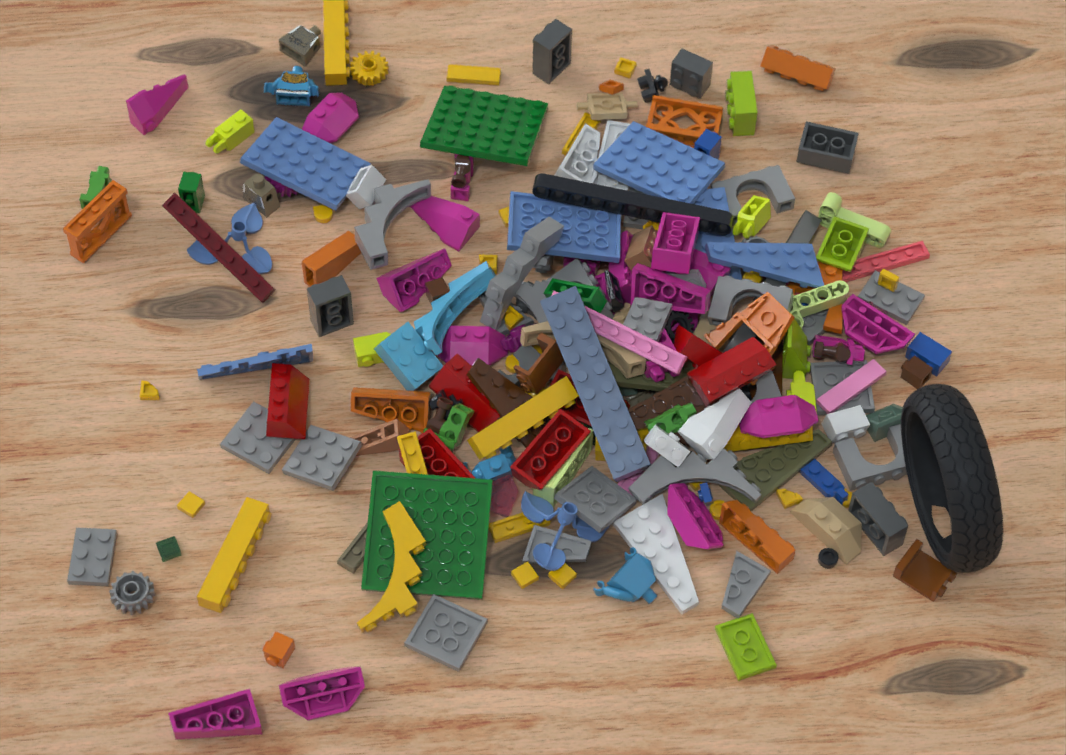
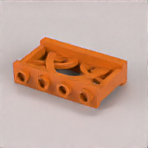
[646,95,723,148]
[63,180,132,263]

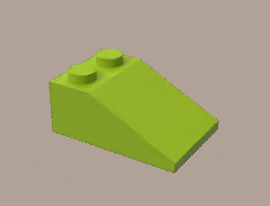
[816,216,869,272]
[782,318,811,379]

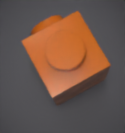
[263,631,295,668]

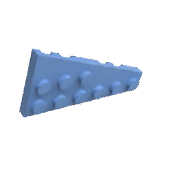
[705,242,824,288]
[197,344,313,380]

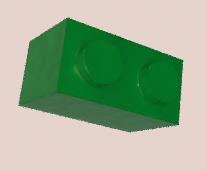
[178,171,205,213]

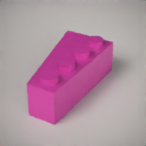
[609,230,633,304]
[630,263,711,314]
[168,689,262,740]

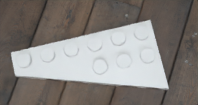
[613,494,699,615]

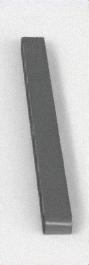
[723,210,821,353]

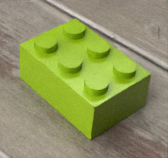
[725,71,757,136]

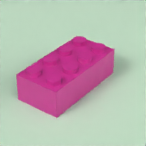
[651,212,700,274]

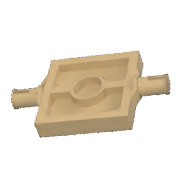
[577,92,638,120]

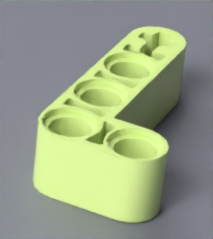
[818,192,891,248]
[790,280,849,330]

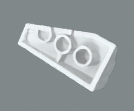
[554,124,601,183]
[678,389,752,460]

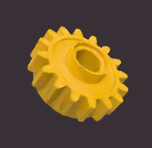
[350,51,388,86]

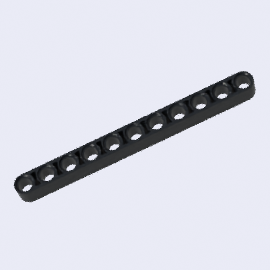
[532,173,733,236]

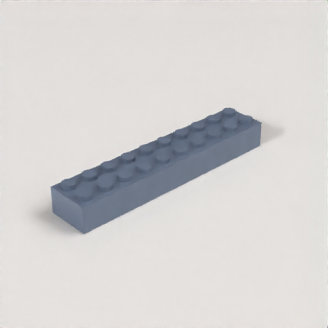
[540,286,651,482]

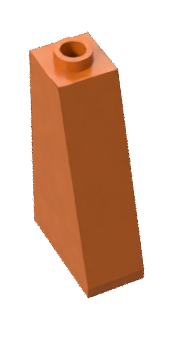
[302,231,361,287]

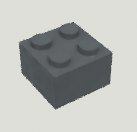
[670,48,713,99]

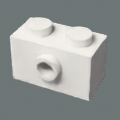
[346,165,386,209]
[821,405,870,443]
[644,424,690,467]

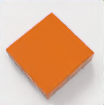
[599,79,624,95]

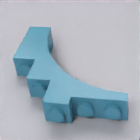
[414,261,496,355]

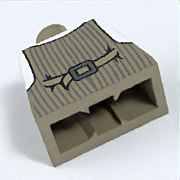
[279,26,321,67]
[243,174,280,217]

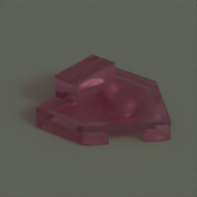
[490,474,518,518]

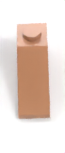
[349,419,409,456]

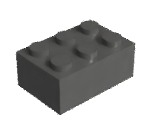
[532,19,572,84]
[796,121,859,174]
[307,275,354,337]
[848,482,908,556]

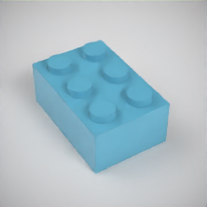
[374,322,443,391]

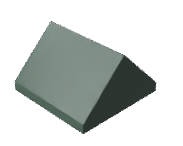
[866,404,903,442]

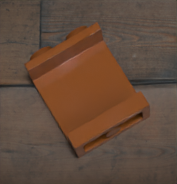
[513,333,564,395]
[893,539,958,602]

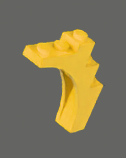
[357,501,426,633]

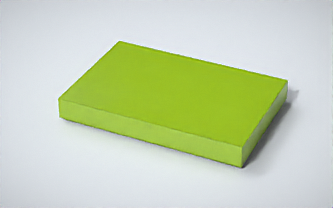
[715,613,777,681]

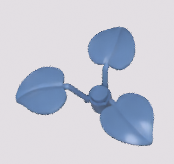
[187,203,272,274]
[521,491,610,571]

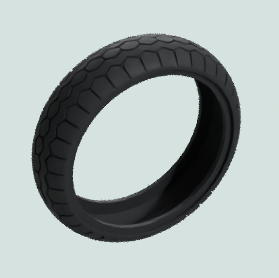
[901,384,1003,573]

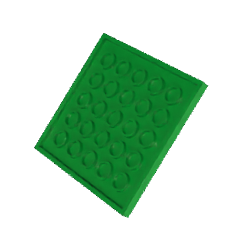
[420,85,548,166]
[361,471,493,600]

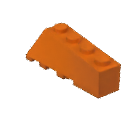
[760,45,836,91]
[351,387,431,433]
[719,500,796,574]

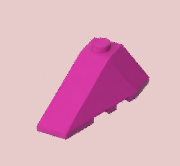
[126,74,189,135]
[409,196,480,252]
[376,248,452,312]
[690,249,731,297]

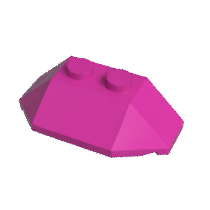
[302,93,359,143]
[841,294,915,354]
[432,326,508,366]
[739,395,818,438]
[667,483,723,549]
[279,666,365,720]

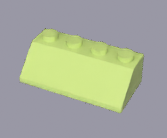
[532,428,593,508]

